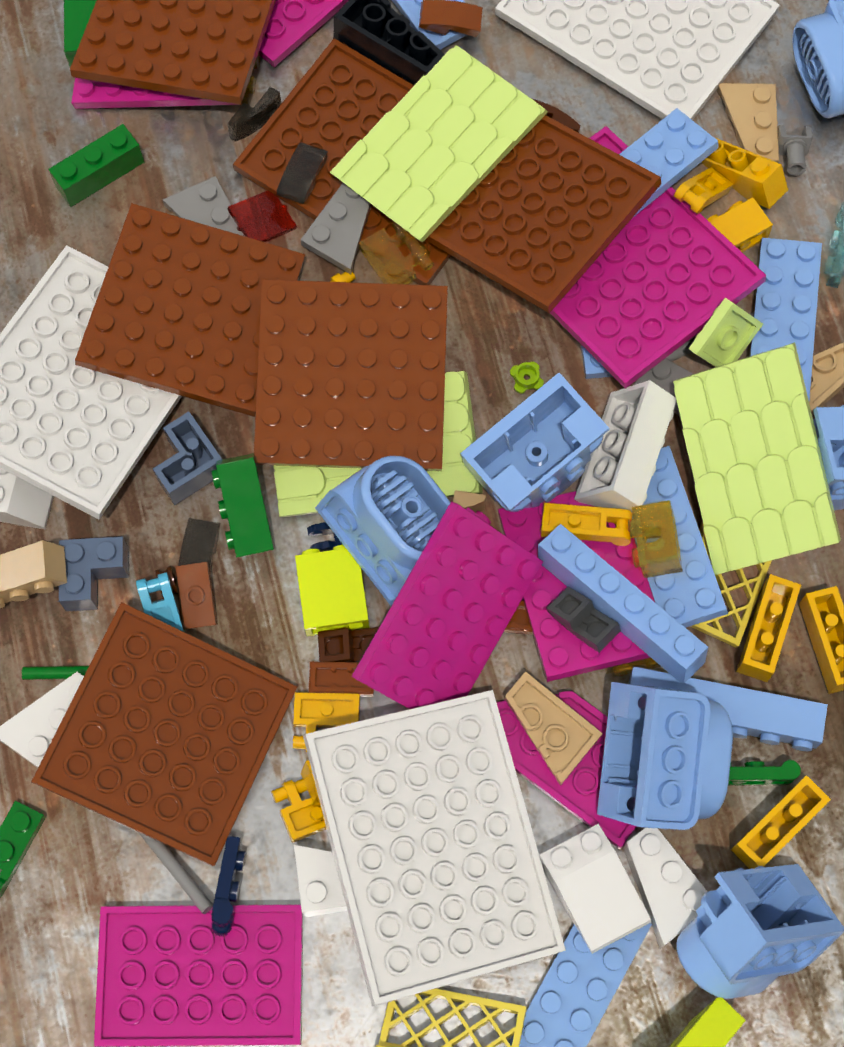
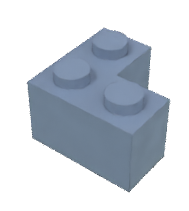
[153,412,223,505]
[59,536,129,612]

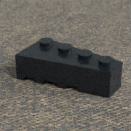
[333,0,445,85]

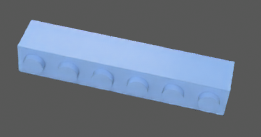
[538,524,709,685]
[628,666,828,751]

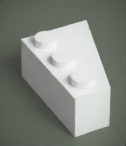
[0,672,84,768]
[623,828,707,949]
[294,845,347,917]

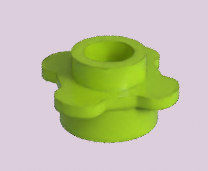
[510,362,544,394]

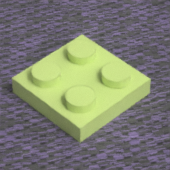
[689,298,763,367]

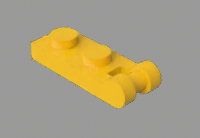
[674,167,734,215]
[541,503,633,546]

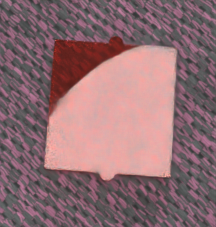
[227,190,297,242]

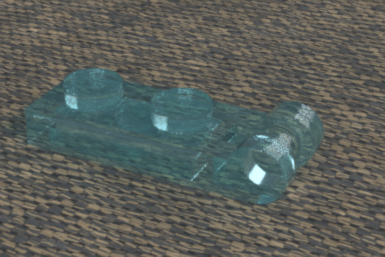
[823,202,844,289]

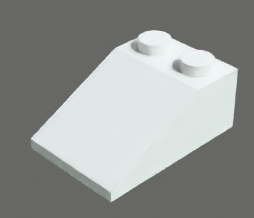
[540,824,651,954]

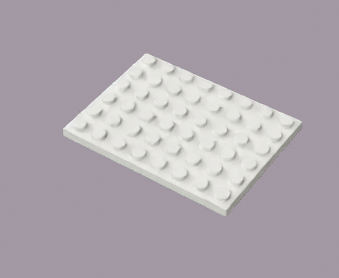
[495,0,780,120]
[0,245,182,520]
[303,690,566,1006]

